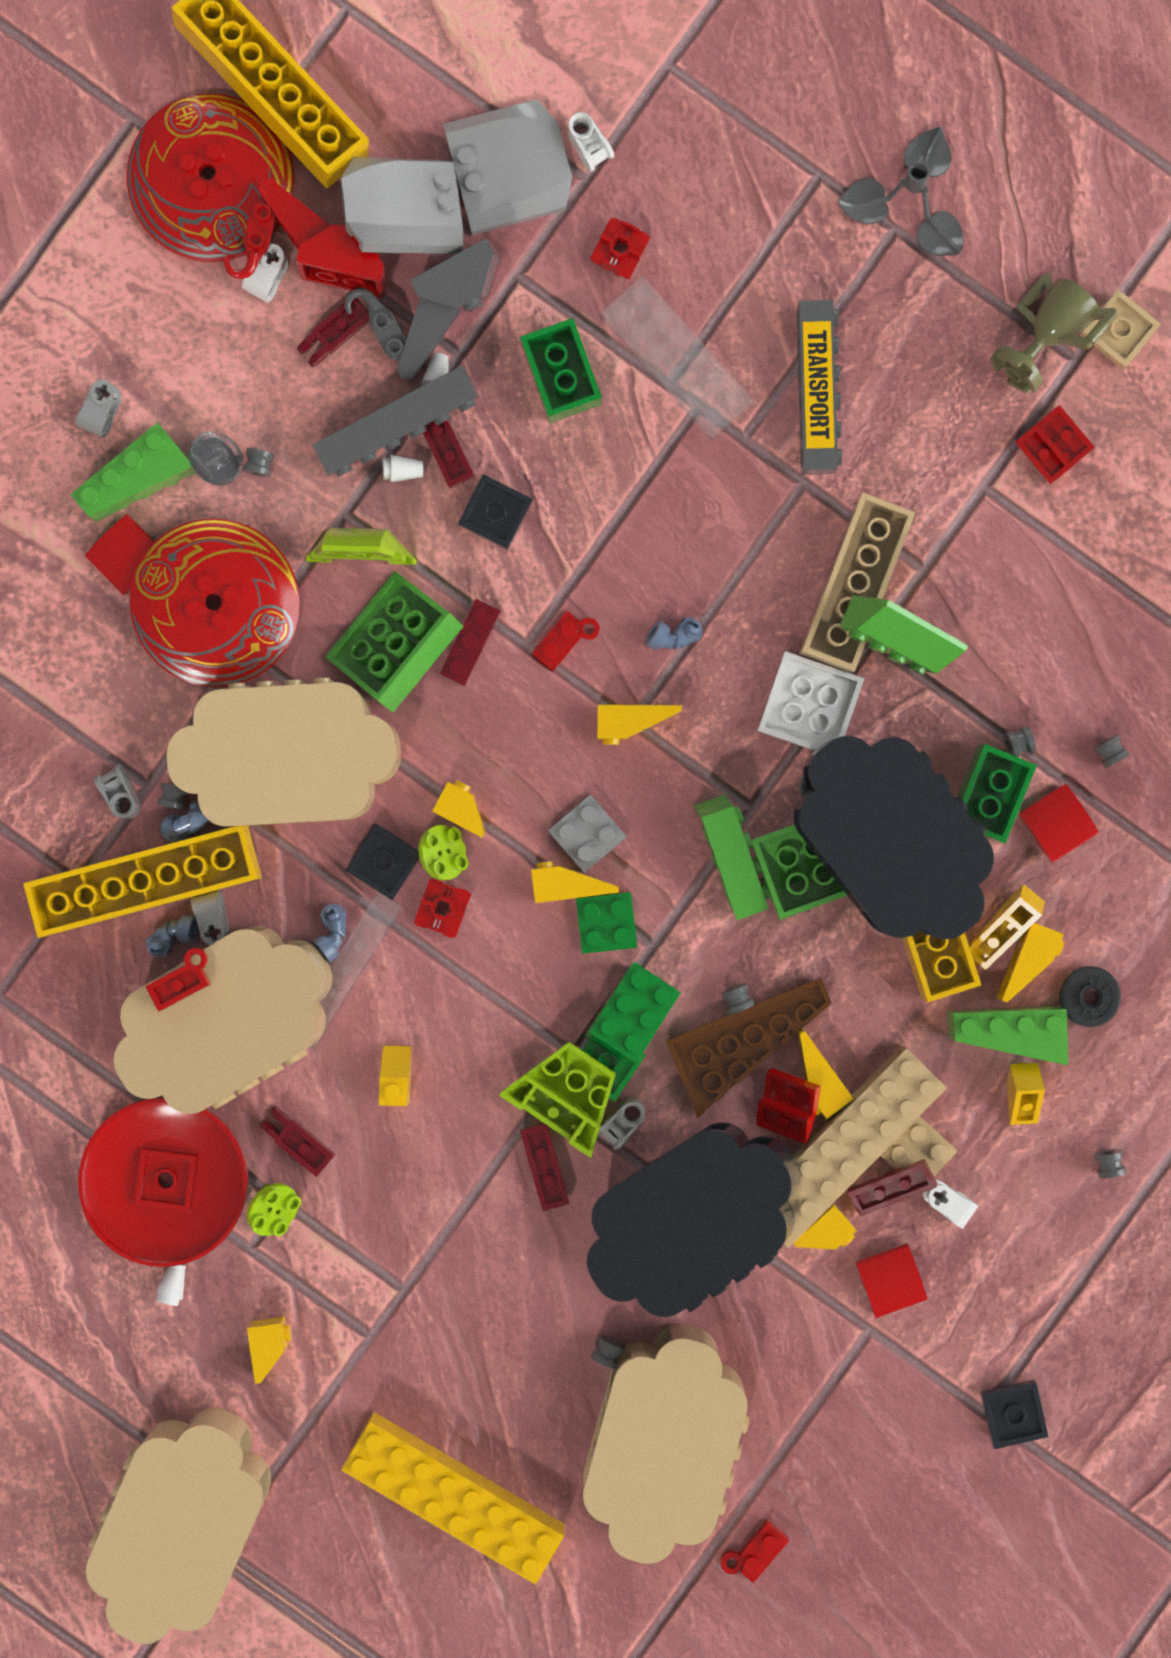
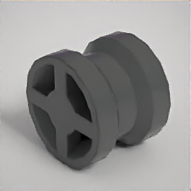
[242,448,275,477]
[1004,725,1036,757]
[1093,735,1129,768]
[157,782,188,810]
[721,983,755,1015]
[1094,1149,1127,1179]
[591,1335,625,1369]

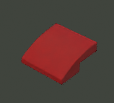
[1015,405,1095,485]
[84,514,155,595]
[1019,784,1099,863]
[756,1068,821,1144]
[855,1243,928,1318]

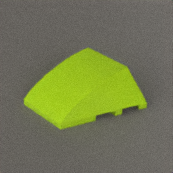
[305,528,416,565]
[498,1041,616,1158]

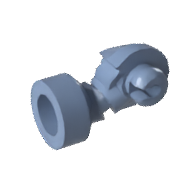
[645,617,703,650]
[159,802,209,843]
[312,904,347,963]
[146,915,199,957]

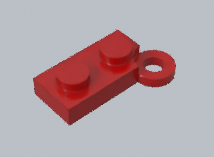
[532,610,600,672]
[145,948,211,1012]
[720,1519,789,1583]

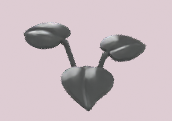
[838,127,963,256]

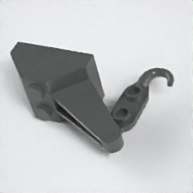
[345,239,499,380]

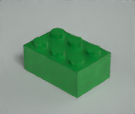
[520,318,602,424]
[958,744,1037,844]
[584,962,681,1066]

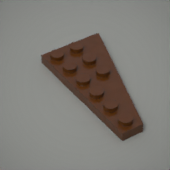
[666,977,832,1118]

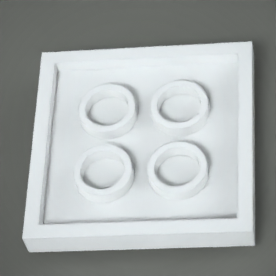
[757,651,864,751]

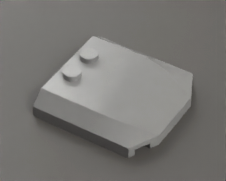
[443,99,572,235]
[341,157,463,254]

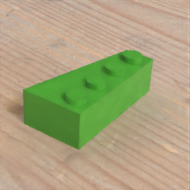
[70,423,197,522]
[694,794,770,920]
[947,1006,1068,1065]

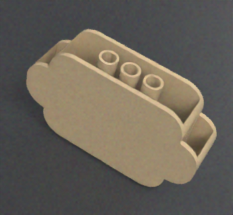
[167,678,401,826]
[114,926,333,1114]
[583,1324,750,1564]
[86,1408,271,1644]

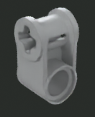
[76,380,122,438]
[94,764,142,819]
[191,890,230,945]
[598,1097,645,1151]

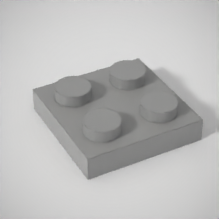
[548,794,626,873]

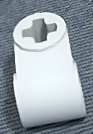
[568,112,615,172]
[242,244,289,303]
[922,1179,978,1229]

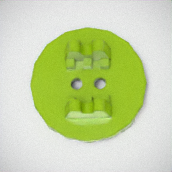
[418,825,468,880]
[246,1183,301,1236]

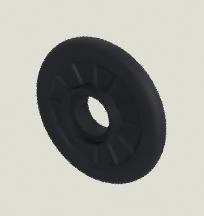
[1060,966,1121,1027]

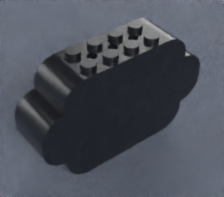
[793,736,994,939]
[587,1122,800,1317]

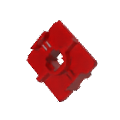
[590,217,651,279]
[414,878,471,938]

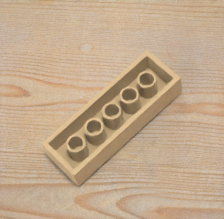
[799,493,915,674]

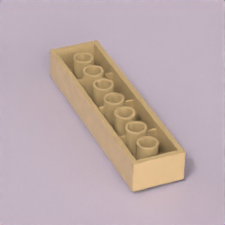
[784,1044,947,1248]

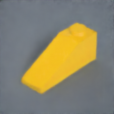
[597,705,682,745]
[531,861,619,903]
[969,884,1045,970]
[996,923,1064,1002]
[797,1028,854,1119]

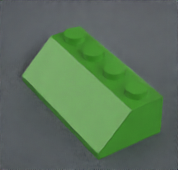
[840,595,968,675]

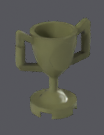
[990,273,1118,394]

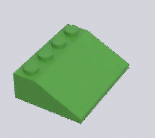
[325,571,463,712]
[751,825,847,920]

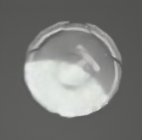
[188,431,244,486]

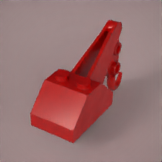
[223,178,387,299]

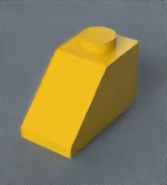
[432,780,486,838]
[379,1045,412,1106]
[1007,1062,1045,1125]
[793,1203,857,1250]
[247,1316,292,1384]

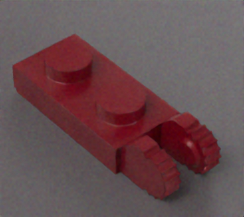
[297,298,370,367]
[259,1106,336,1177]

